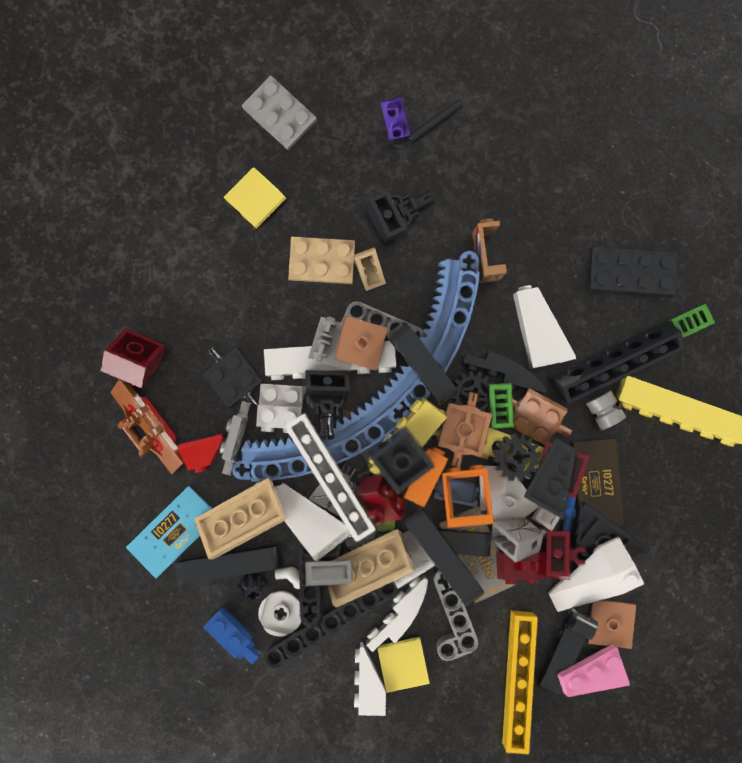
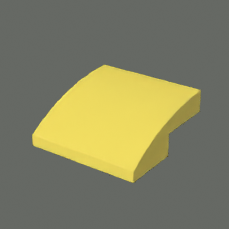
[224,167,286,228]
[377,637,429,693]

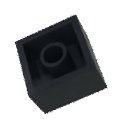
[370,425,435,494]

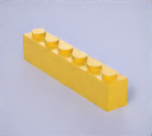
[502,610,538,754]

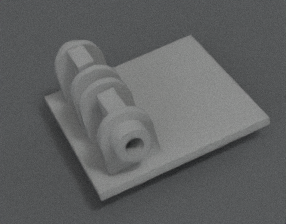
[308,317,352,371]

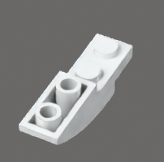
[366,574,428,652]

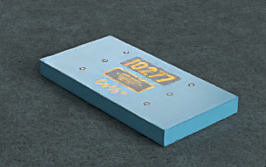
[126,486,212,578]

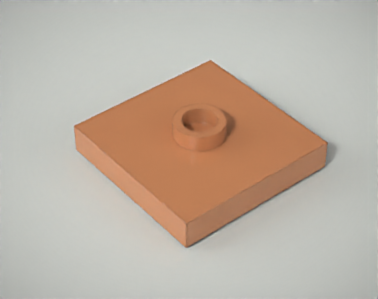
[334,316,387,371]
[586,600,636,649]

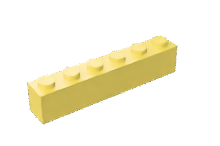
[615,376,742,447]

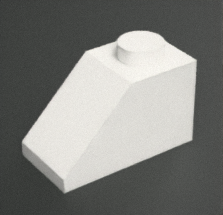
[479,466,511,511]

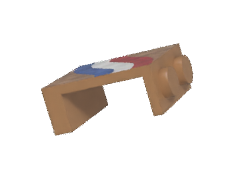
[472,219,507,283]

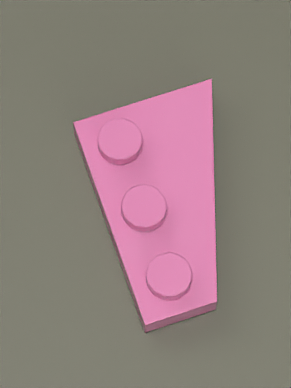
[557,644,630,697]

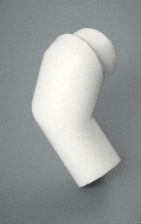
[275,567,300,589]

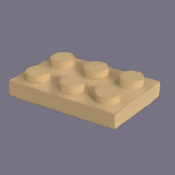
[288,237,355,284]

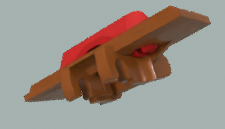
[111,379,184,474]

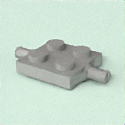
[220,401,251,475]

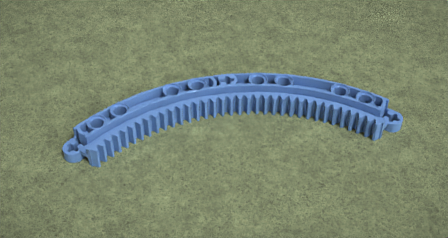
[232,251,480,482]

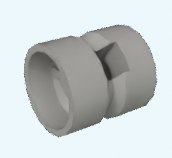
[586,390,626,430]

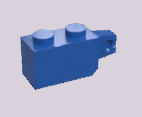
[203,606,260,664]

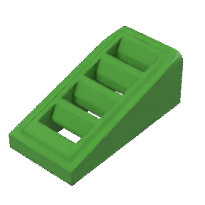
[668,304,715,338]
[489,383,514,428]

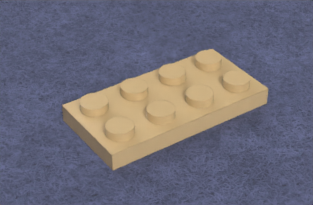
[194,478,288,559]
[328,529,415,607]

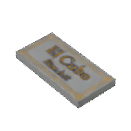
[438,505,514,603]

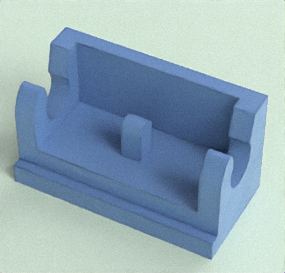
[432,476,480,507]

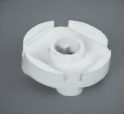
[258,591,301,637]

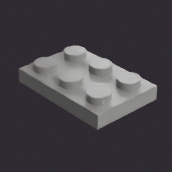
[242,75,317,151]

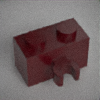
[356,474,407,525]
[546,531,586,580]
[496,551,547,584]

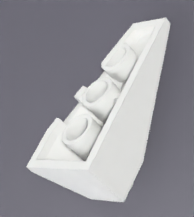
[548,537,644,612]

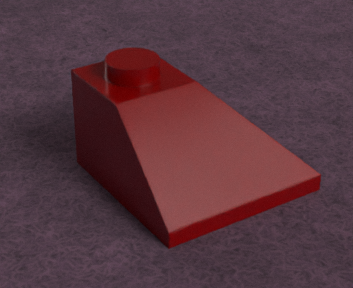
[178,434,228,473]

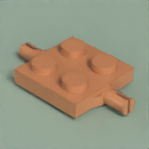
[502,388,572,445]
[438,392,492,467]

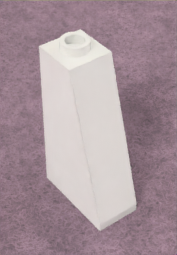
[513,285,576,369]
[275,483,351,562]

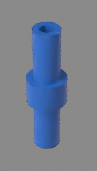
[561,496,576,532]

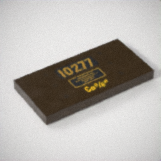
[572,439,624,526]

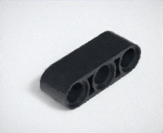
[438,528,492,557]

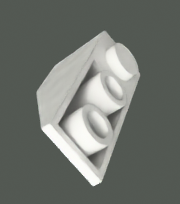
[354,642,386,716]

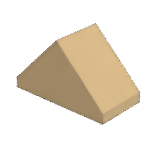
[354,248,386,291]

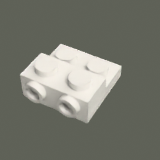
[256,384,303,433]

